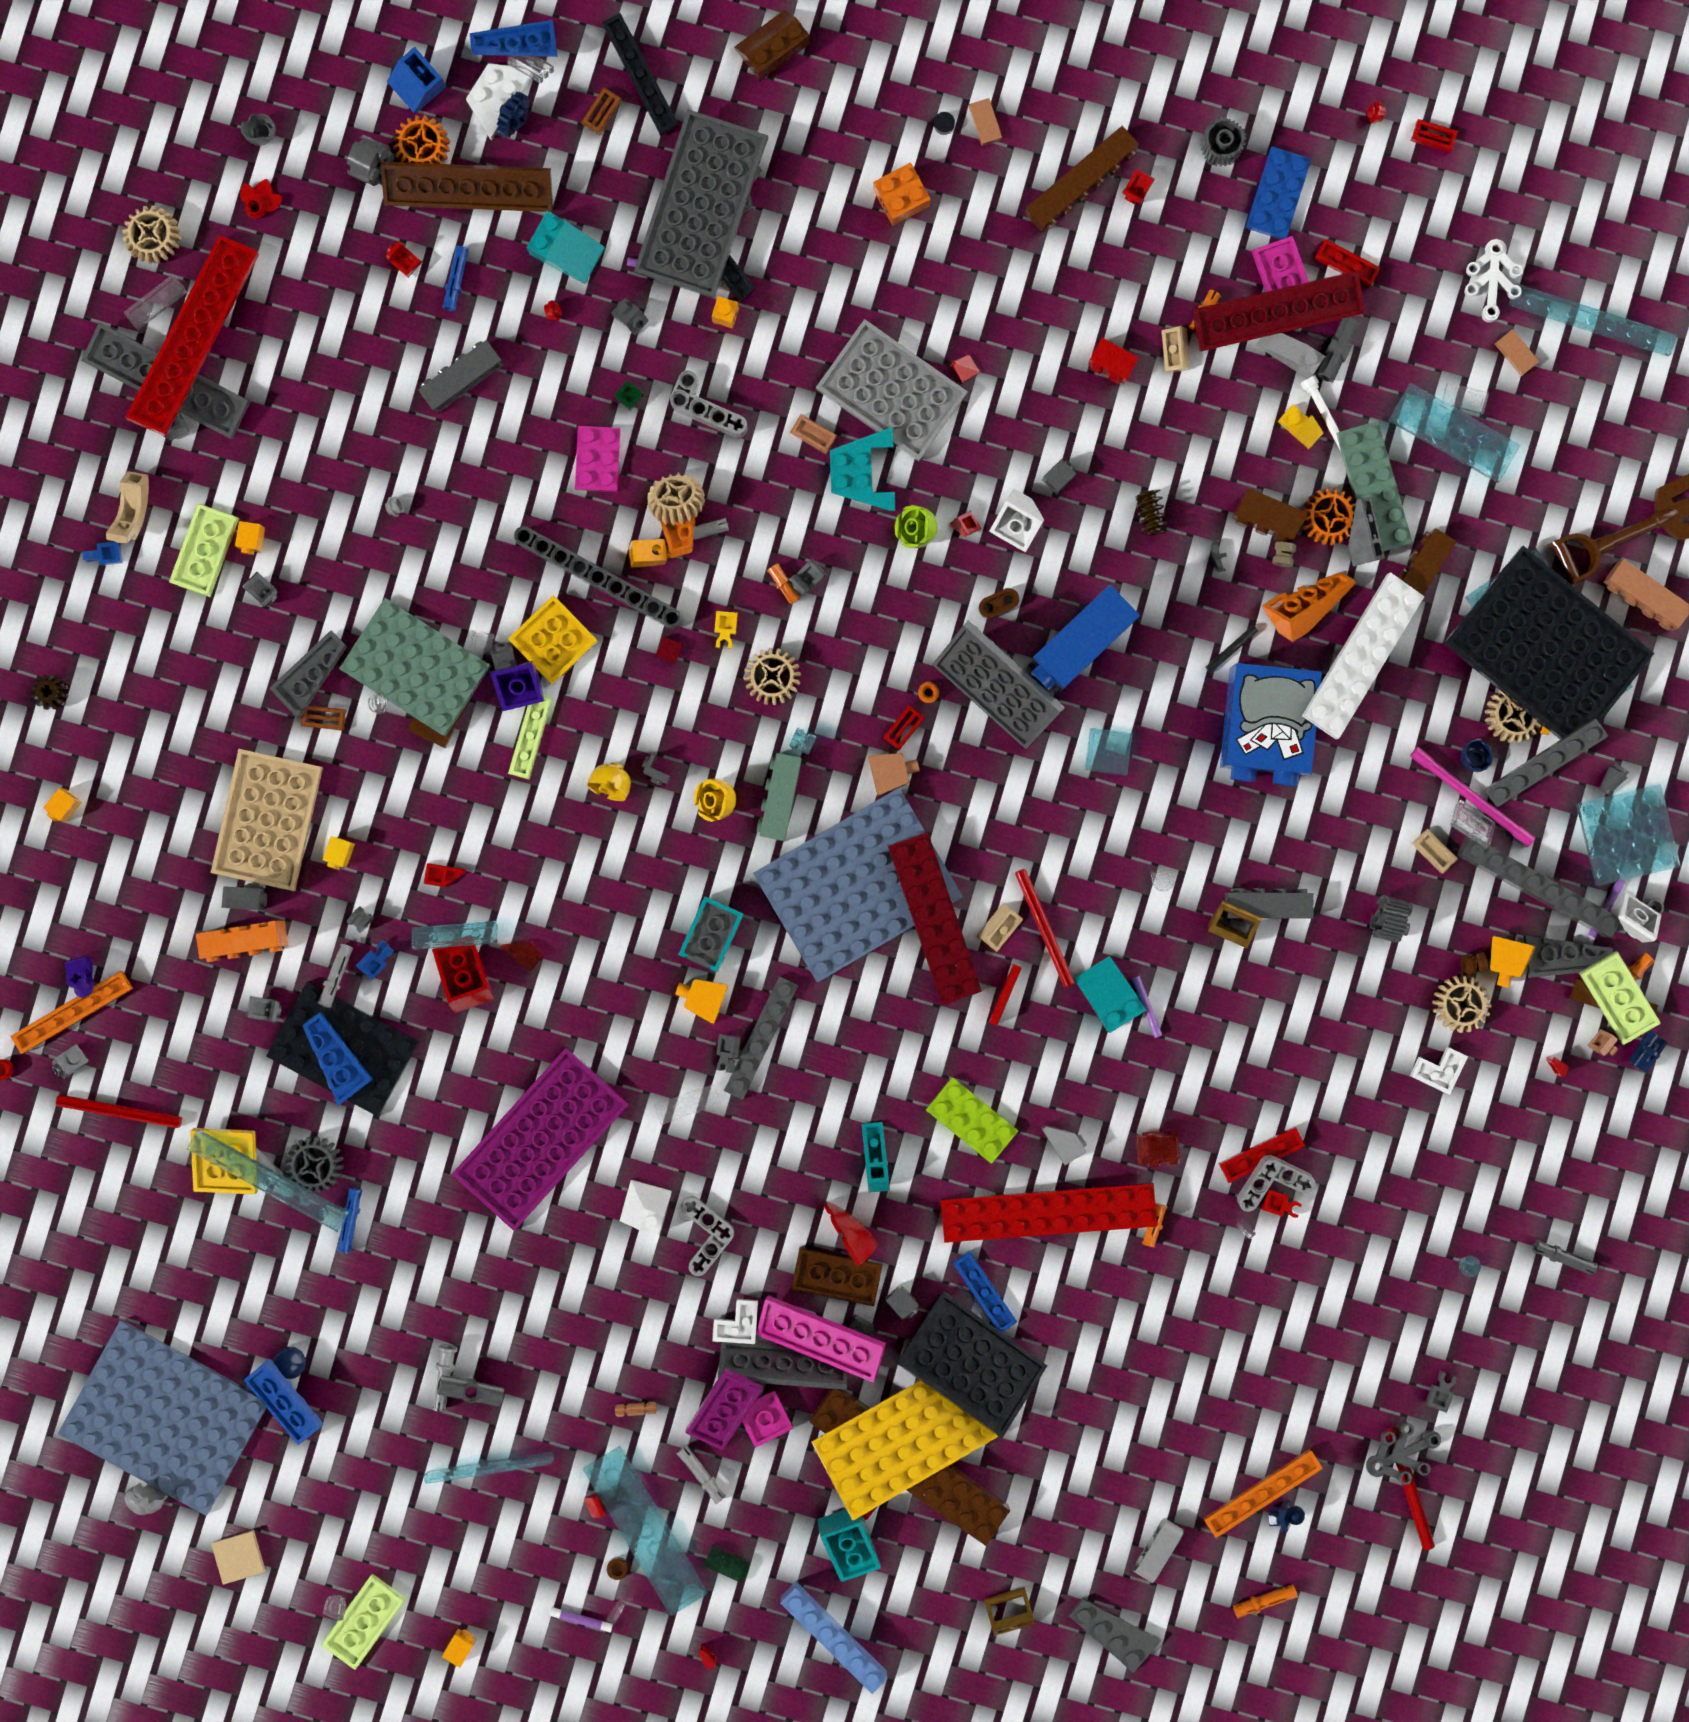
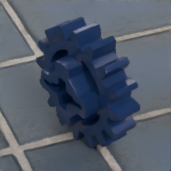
[496,91,530,138]

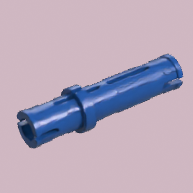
[442,246,469,311]
[337,1187,363,1253]

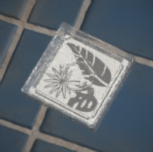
[1450,800,1496,848]

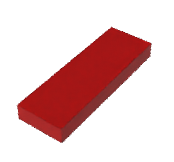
[1314,239,1381,288]
[988,964,1022,1026]

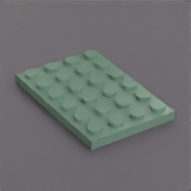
[339,598,491,737]

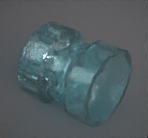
[789,728,817,755]

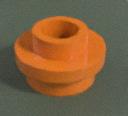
[918,682,939,703]

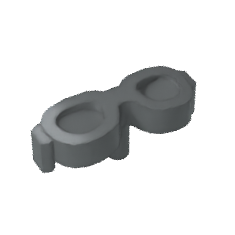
[1211,540,1227,572]

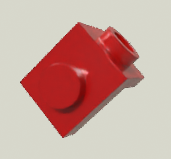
[1122,168,1155,204]
[386,241,422,278]

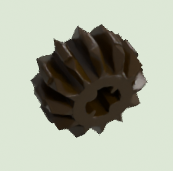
[31,674,69,710]

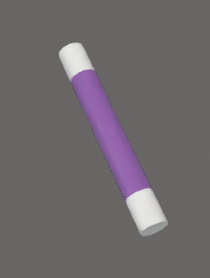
[549,1607,613,1633]

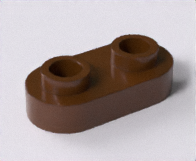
[979,588,1019,619]

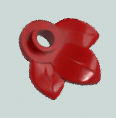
[240,179,282,219]

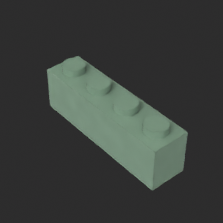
[757,753,802,842]

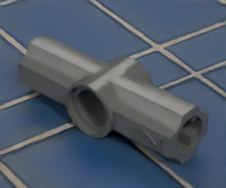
[1317,317,1360,383]
[436,1375,504,1407]

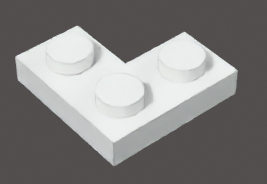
[1410,1047,1468,1095]
[713,1299,758,1344]

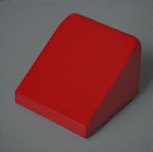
[584,1492,607,1518]

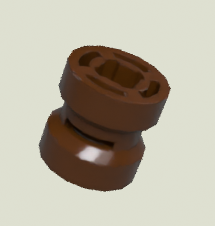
[1460,951,1488,976]

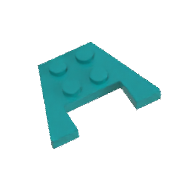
[830,428,895,511]

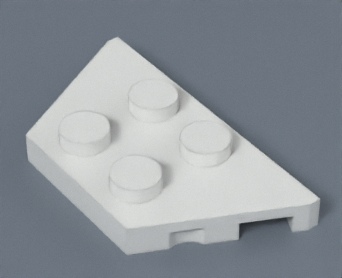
[466,64,535,140]

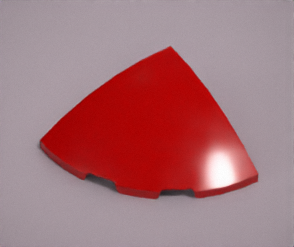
[823,1201,878,1267]

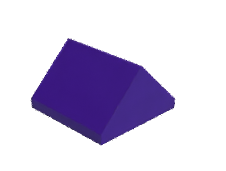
[490,661,544,711]

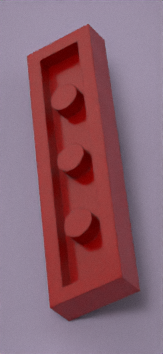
[1218,1126,1305,1183]

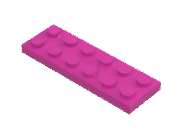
[756,1295,886,1382]

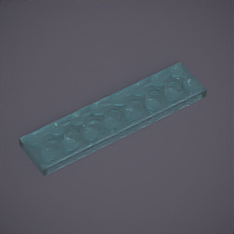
[583,1446,708,1616]

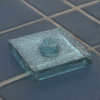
[1085,728,1133,776]

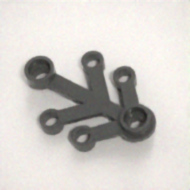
[1366,1422,1441,1485]

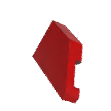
[424,863,467,887]

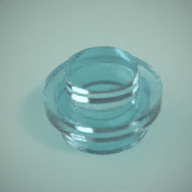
[1459,1255,1481,1277]

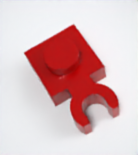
[1261,1189,1302,1218]

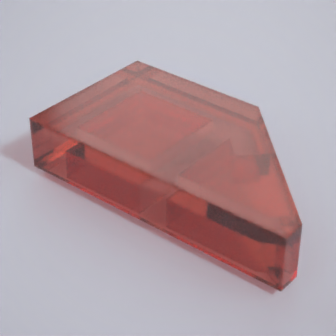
[501,942,545,972]

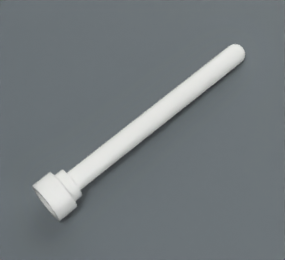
[1300,375,1341,452]

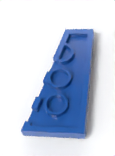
[470,20,558,57]
[303,1012,373,1106]

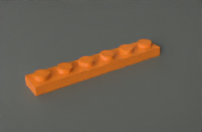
[10,971,133,1054]
[1203,1449,1323,1538]

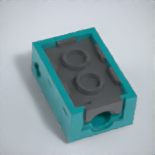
[678,896,744,972]

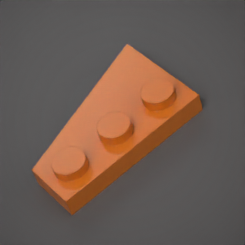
[660,517,695,558]

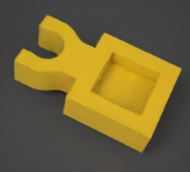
[714,611,738,649]

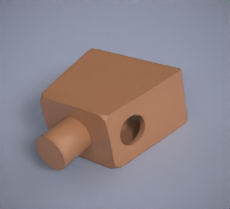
[868,753,920,796]

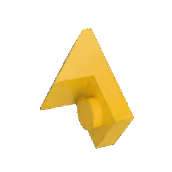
[1277,405,1323,449]

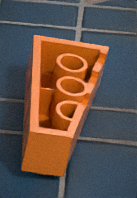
[196,921,289,962]

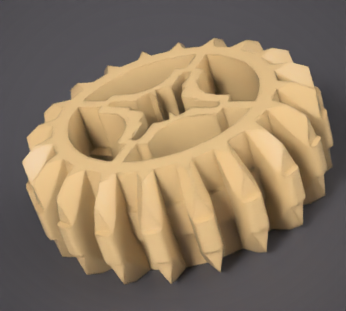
[122,205,181,264]
[647,472,705,526]
[744,648,801,705]
[1485,690,1541,743]
[1432,975,1491,1033]

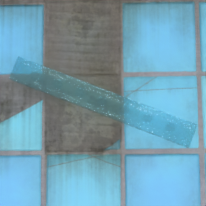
[1508,283,1677,356]
[187,1129,349,1232]

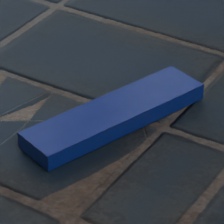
[952,1250,1017,1333]

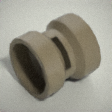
[1272,542,1296,567]

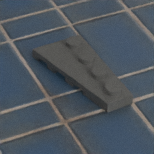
[1523,935,1613,978]
[1068,1598,1161,1673]

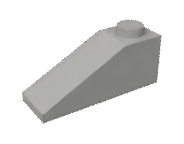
[1256,333,1325,379]

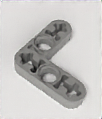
[1237,1155,1316,1212]
[682,1196,735,1276]

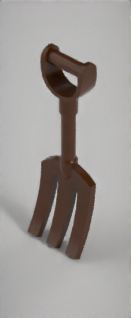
[1547,474,1689,585]

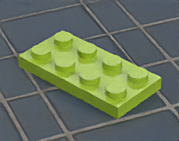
[925,1077,1018,1164]

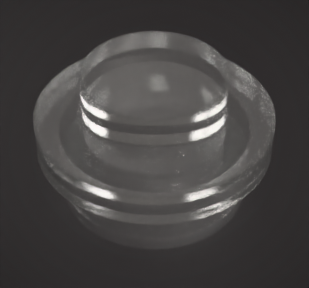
[368,693,387,714]

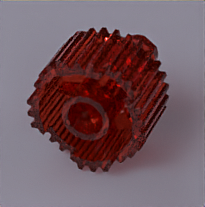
[1136,1131,1180,1167]

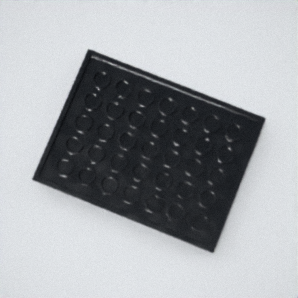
[1443,546,1655,740]

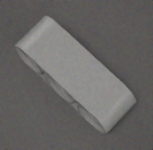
[1133,1518,1183,1583]

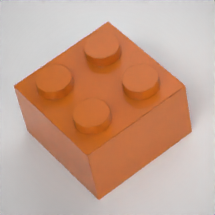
[873,162,931,226]

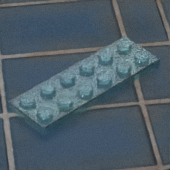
[1388,382,1521,483]

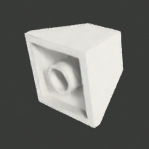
[989,489,1044,553]
[1618,892,1661,943]
[620,1180,672,1235]

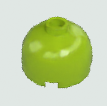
[895,505,938,548]

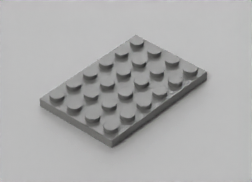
[816,319,968,462]

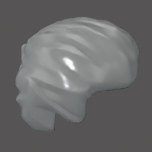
[125,1483,168,1515]

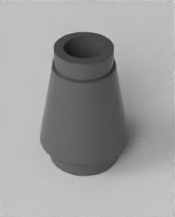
[1599,763,1629,796]

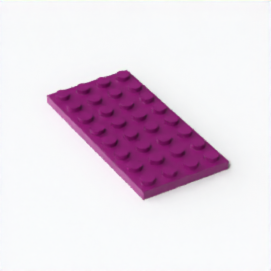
[452,1047,629,1231]

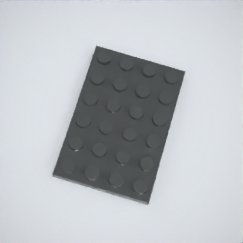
[932,620,1065,749]

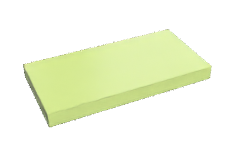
[169,503,239,597]
[1579,951,1661,1045]
[321,1573,407,1670]

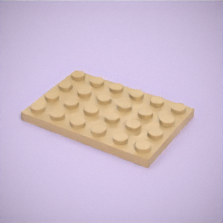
[211,749,323,891]

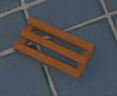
[581,87,622,136]
[301,706,347,731]

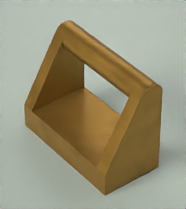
[1208,901,1262,948]
[984,1587,1035,1636]

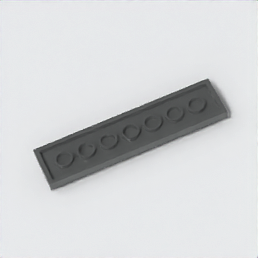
[81,323,251,439]

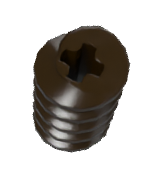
[1135,490,1168,536]

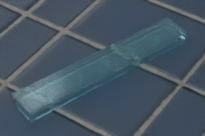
[424,1451,554,1484]

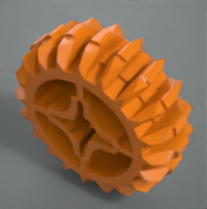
[393,115,450,164]
[1302,488,1356,546]

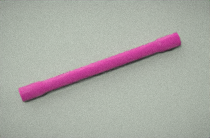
[1410,747,1535,847]

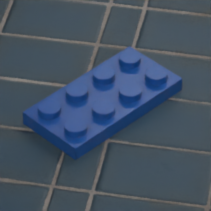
[1245,147,1312,240]
[244,1359,324,1445]

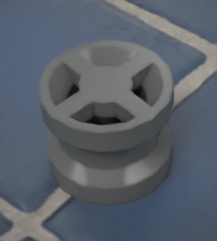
[347,906,374,933]

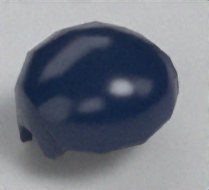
[1460,738,1493,773]
[273,1346,306,1379]

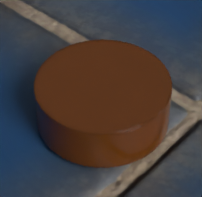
[607,1557,629,1580]

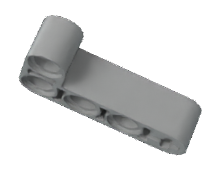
[670,370,748,438]

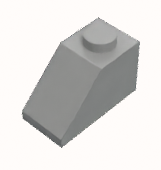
[1041,1125,1087,1165]

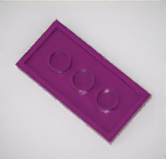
[685,1368,763,1450]

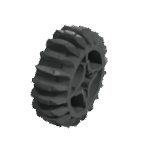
[285,1136,344,1194]

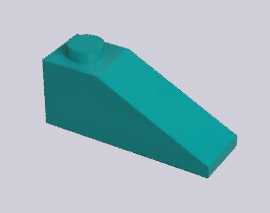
[862,1122,890,1193]

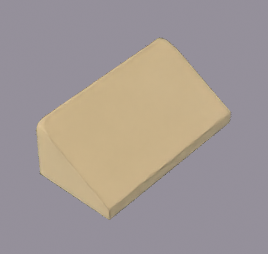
[1162,326,1190,372]
[977,904,1023,952]

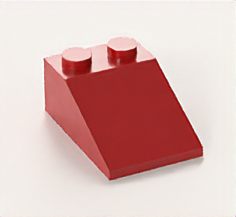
[432,935,494,1014]

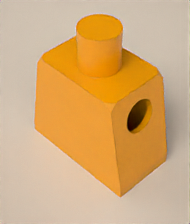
[628,539,672,568]
[1490,936,1536,988]
[675,979,729,1024]

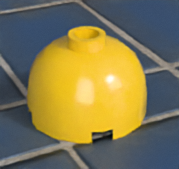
[587,762,631,801]
[694,778,736,822]

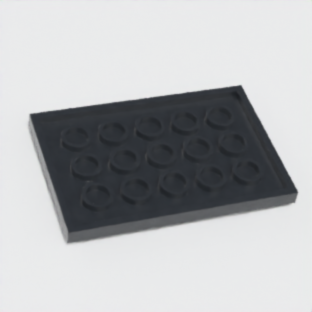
[266,981,419,1117]
[896,1291,1048,1438]

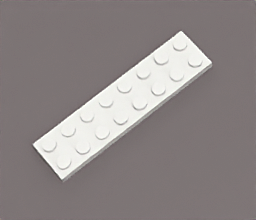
[1302,573,1424,739]

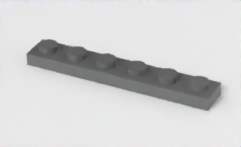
[1485,718,1608,807]
[724,976,798,1100]

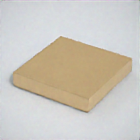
[211,1530,266,1585]

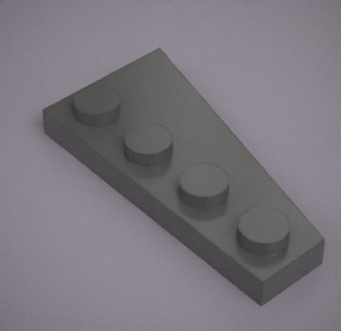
[270,630,347,719]

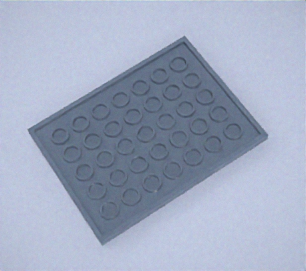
[753,787,963,983]
[58,1320,267,1516]

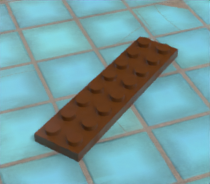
[380,162,553,212]

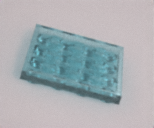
[1576,784,1681,886]

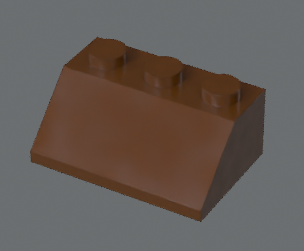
[734,10,810,82]
[1232,488,1307,543]

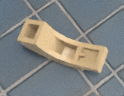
[106,471,149,544]

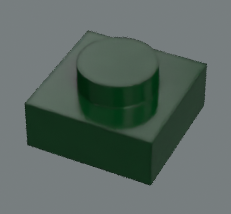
[614,380,644,411]

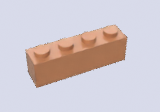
[1603,559,1689,631]

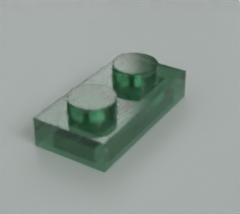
[703,1544,751,1583]

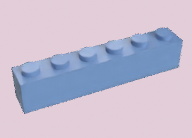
[780,1581,887,1694]

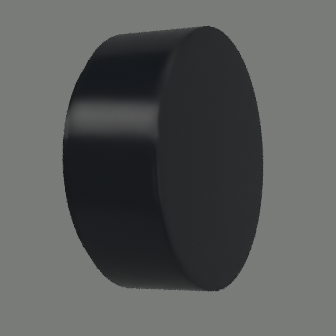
[934,112,955,135]

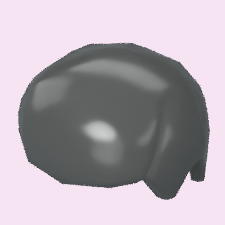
[241,113,276,146]

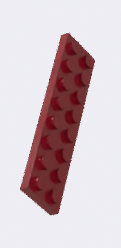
[1192,271,1365,352]
[887,831,982,1006]

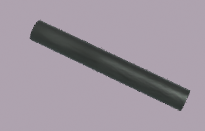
[1205,625,1258,673]

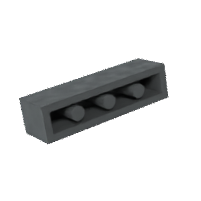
[418,340,504,415]
[1225,888,1314,919]

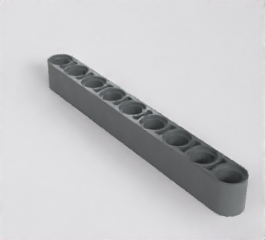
[514,526,682,630]

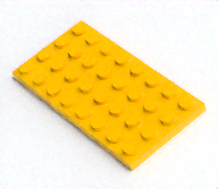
[811,1381,998,1520]

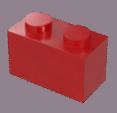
[1088,338,1139,384]

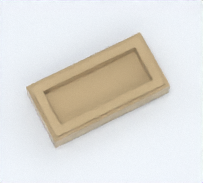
[1412,829,1458,874]

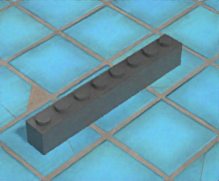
[1456,836,1620,938]

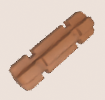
[615,1401,657,1417]

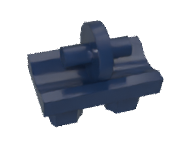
[1627,1030,1668,1074]
[1268,1500,1305,1532]

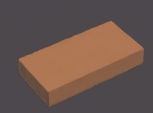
[969,98,1002,146]
[1495,329,1539,376]
[790,414,837,455]

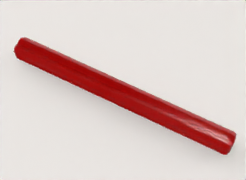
[1015,869,1074,987]
[56,1095,182,1128]
[1386,1426,1435,1550]

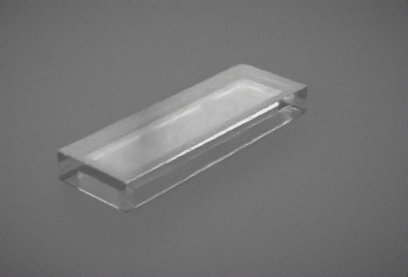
[123,274,188,331]
[654,1083,721,1125]

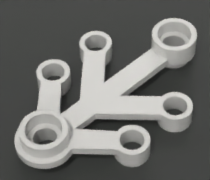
[1464,239,1523,323]

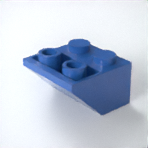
[387,47,446,114]

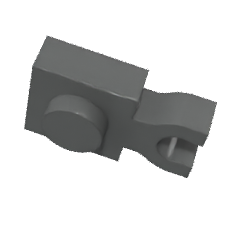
[716,1034,740,1073]
[1425,1371,1457,1413]

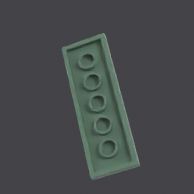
[1336,421,1413,551]

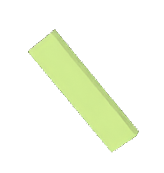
[508,696,553,780]

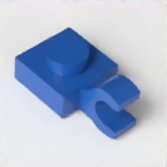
[82,542,123,566]
[356,940,394,979]

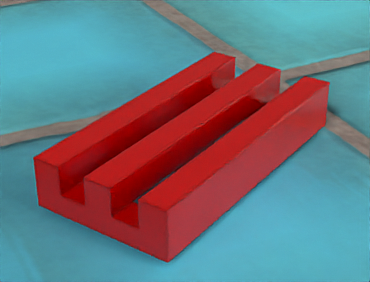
[1410,119,1458,153]
[883,705,926,751]

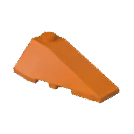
[1262,572,1356,642]

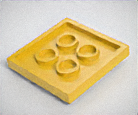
[508,595,598,685]
[190,1128,258,1195]

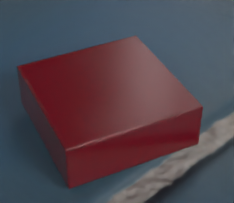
[656,637,683,665]

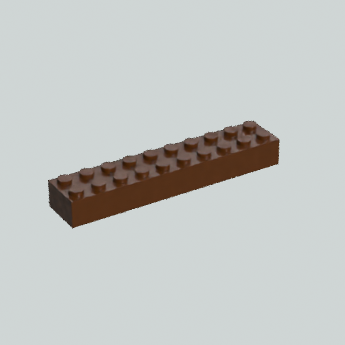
[810,1389,1010,1546]

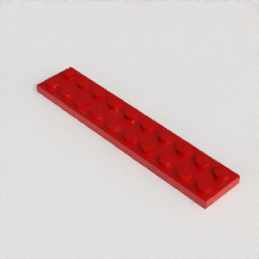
[125,235,259,436]
[941,1183,1158,1243]

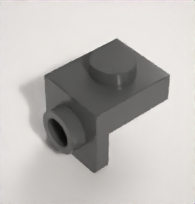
[611,298,648,335]
[789,559,827,594]
[243,571,278,607]
[491,642,517,670]
[642,754,671,786]
[246,996,281,1023]
[52,1044,89,1080]

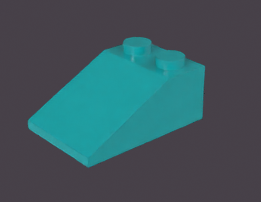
[527,211,605,284]
[1074,956,1146,1033]
[817,1509,881,1582]

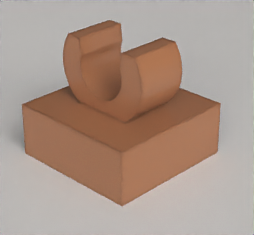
[1587,1029,1618,1056]

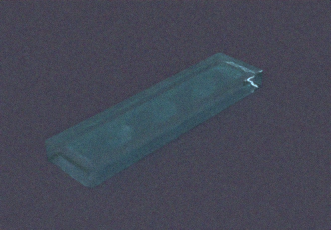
[412,921,498,950]

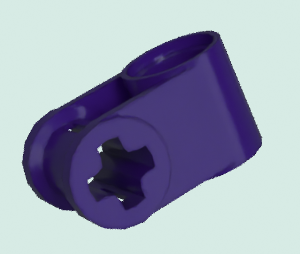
[65,955,94,998]

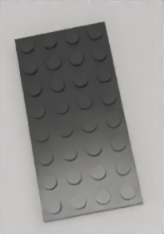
[634,109,769,299]

